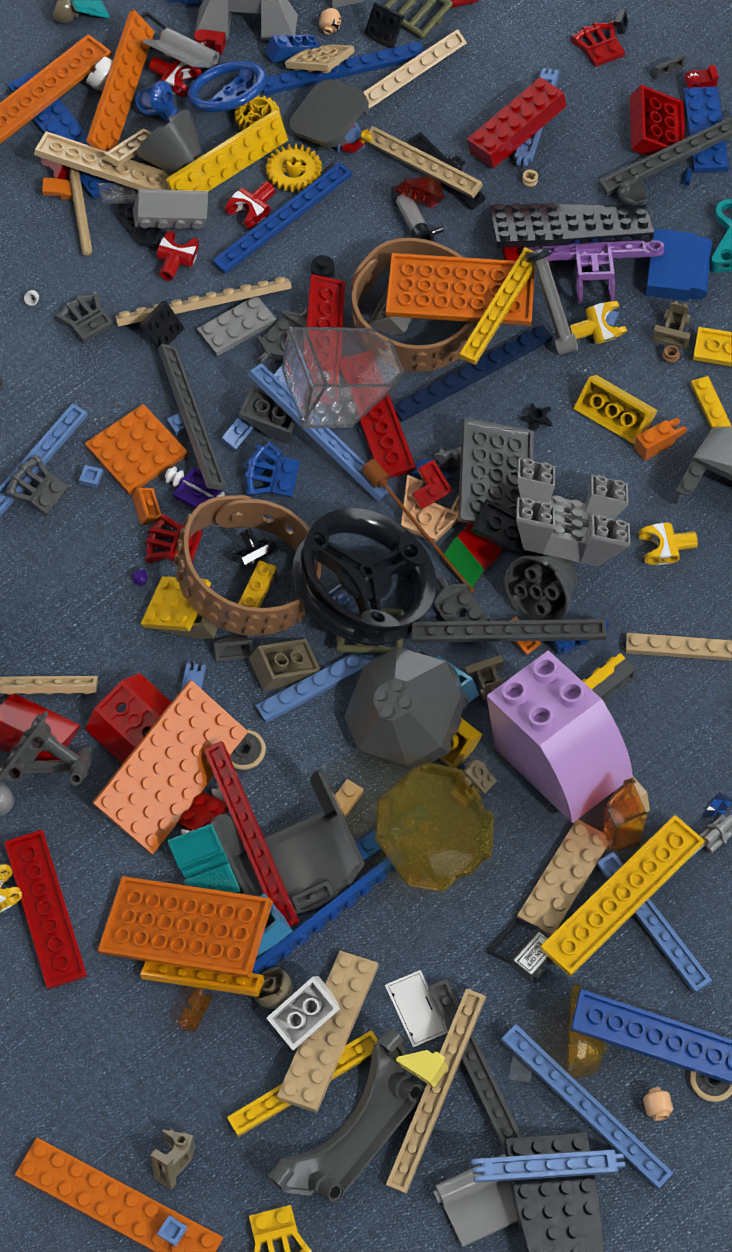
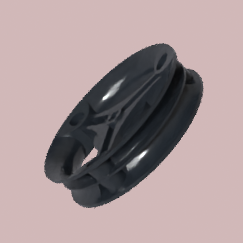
[292,508,436,645]

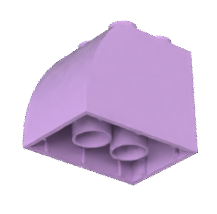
[487,650,633,823]

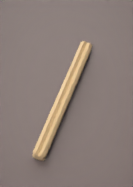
[69,167,92,256]

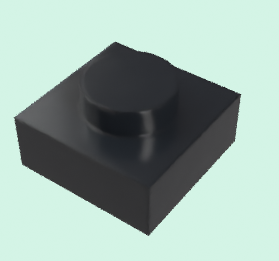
[614,10,629,34]

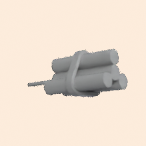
[691,815,732,857]

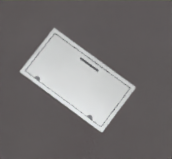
[385,970,448,1047]

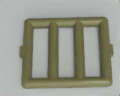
[384,0,453,38]
[336,608,406,654]

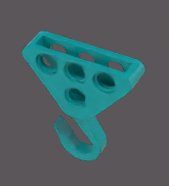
[710,199,732,273]

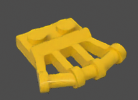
[249,1205,312,1252]

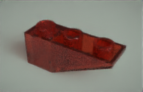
[394,176,444,208]

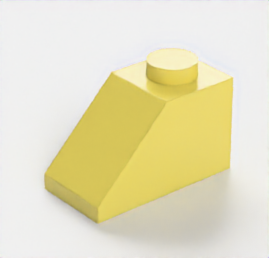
[396,1050,448,1088]

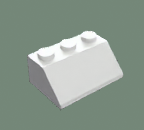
[267,976,340,1050]

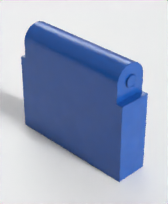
[645,228,712,301]

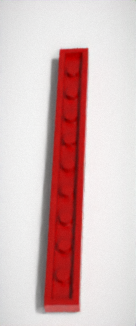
[204,741,300,927]

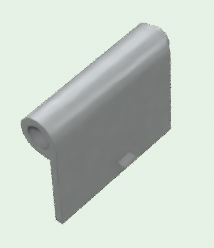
[143,28,219,68]
[433,1154,518,1247]

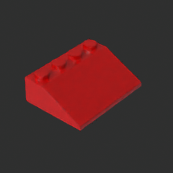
[630,85,685,156]
[0,693,80,774]

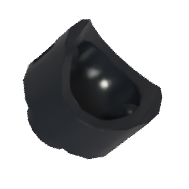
[311,255,335,278]

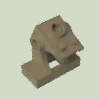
[652,301,691,349]
[464,655,505,703]
[449,759,497,808]
[150,1129,195,1190]

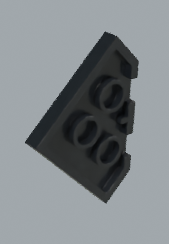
[115,195,164,249]

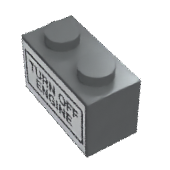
[512,931,553,983]

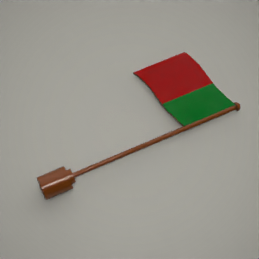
[361,459,503,593]

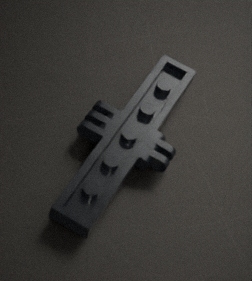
[407,132,486,210]

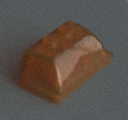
[603,778,647,851]

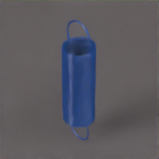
[683,165,693,188]

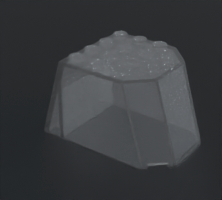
[282,327,404,428]

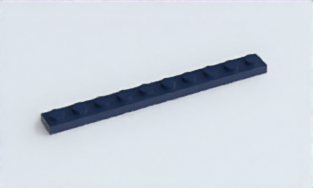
[393,324,553,422]

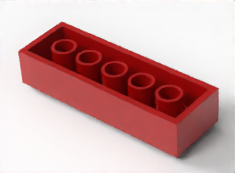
[467,77,567,169]

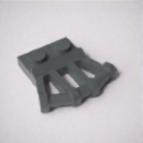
[54,292,114,343]
[5,454,69,516]

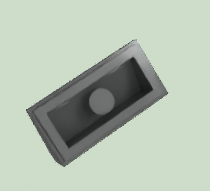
[649,54,685,80]

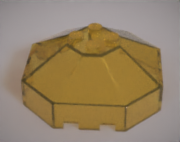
[375,762,494,892]

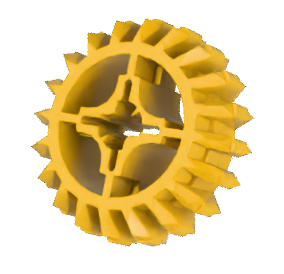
[234,95,280,130]

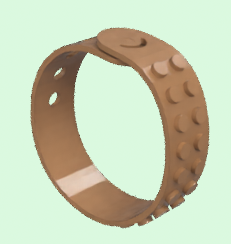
[351,238,479,372]
[174,495,322,636]

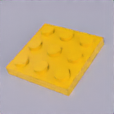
[140,576,211,631]

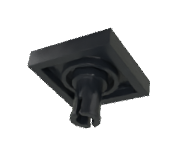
[364,2,405,48]
[139,301,185,352]
[232,528,278,566]

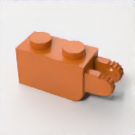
[634,418,687,461]

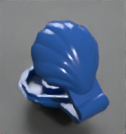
[135,81,178,123]

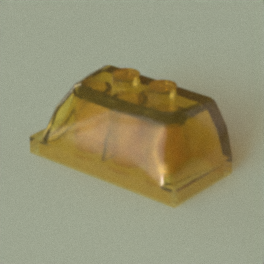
[566,984,606,1078]

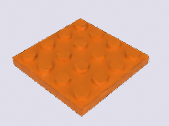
[85,404,188,495]

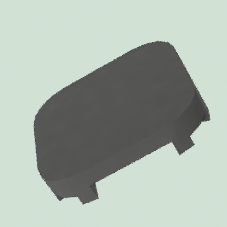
[290,79,370,151]

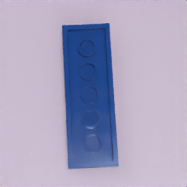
[683,87,729,173]

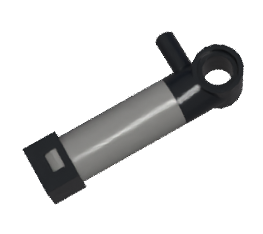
[391,182,444,242]

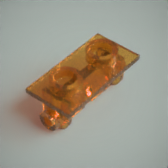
[178,988,214,1032]

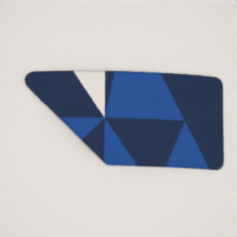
[703,792,732,818]

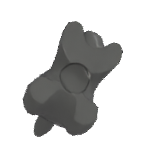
[434,445,461,473]

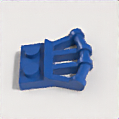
[244,444,300,498]

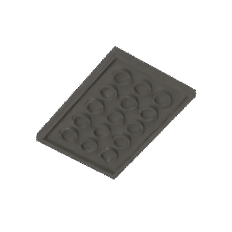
[458,417,534,524]

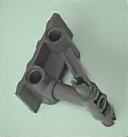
[0,711,92,785]

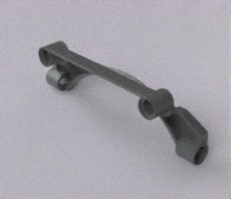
[267,1028,424,1203]

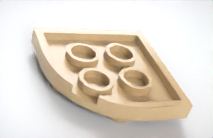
[285,45,354,73]

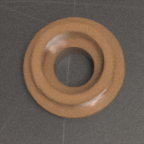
[662,345,680,363]

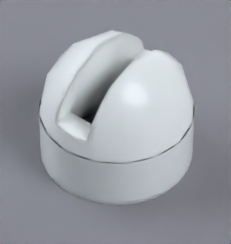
[24,290,39,306]

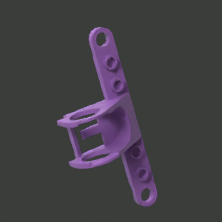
[522,240,664,303]

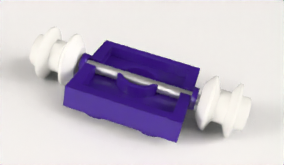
[165,467,225,509]

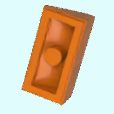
[132,487,162,525]

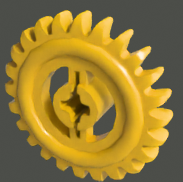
[266,143,322,192]

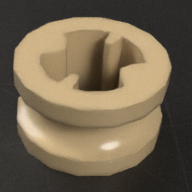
[522,170,538,187]

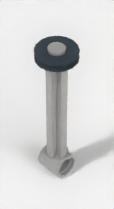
[525,248,578,355]

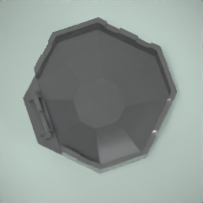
[344,647,469,771]

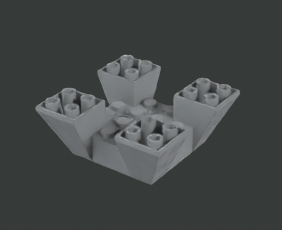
[196,0,298,41]
[516,458,630,567]

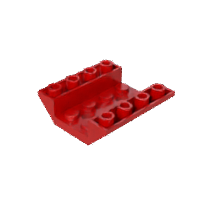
[85,673,171,764]

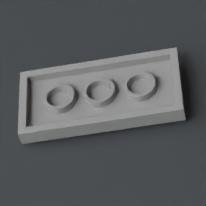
[197,296,276,357]

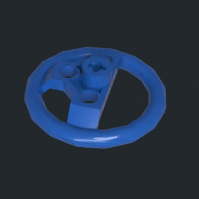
[187,60,267,113]

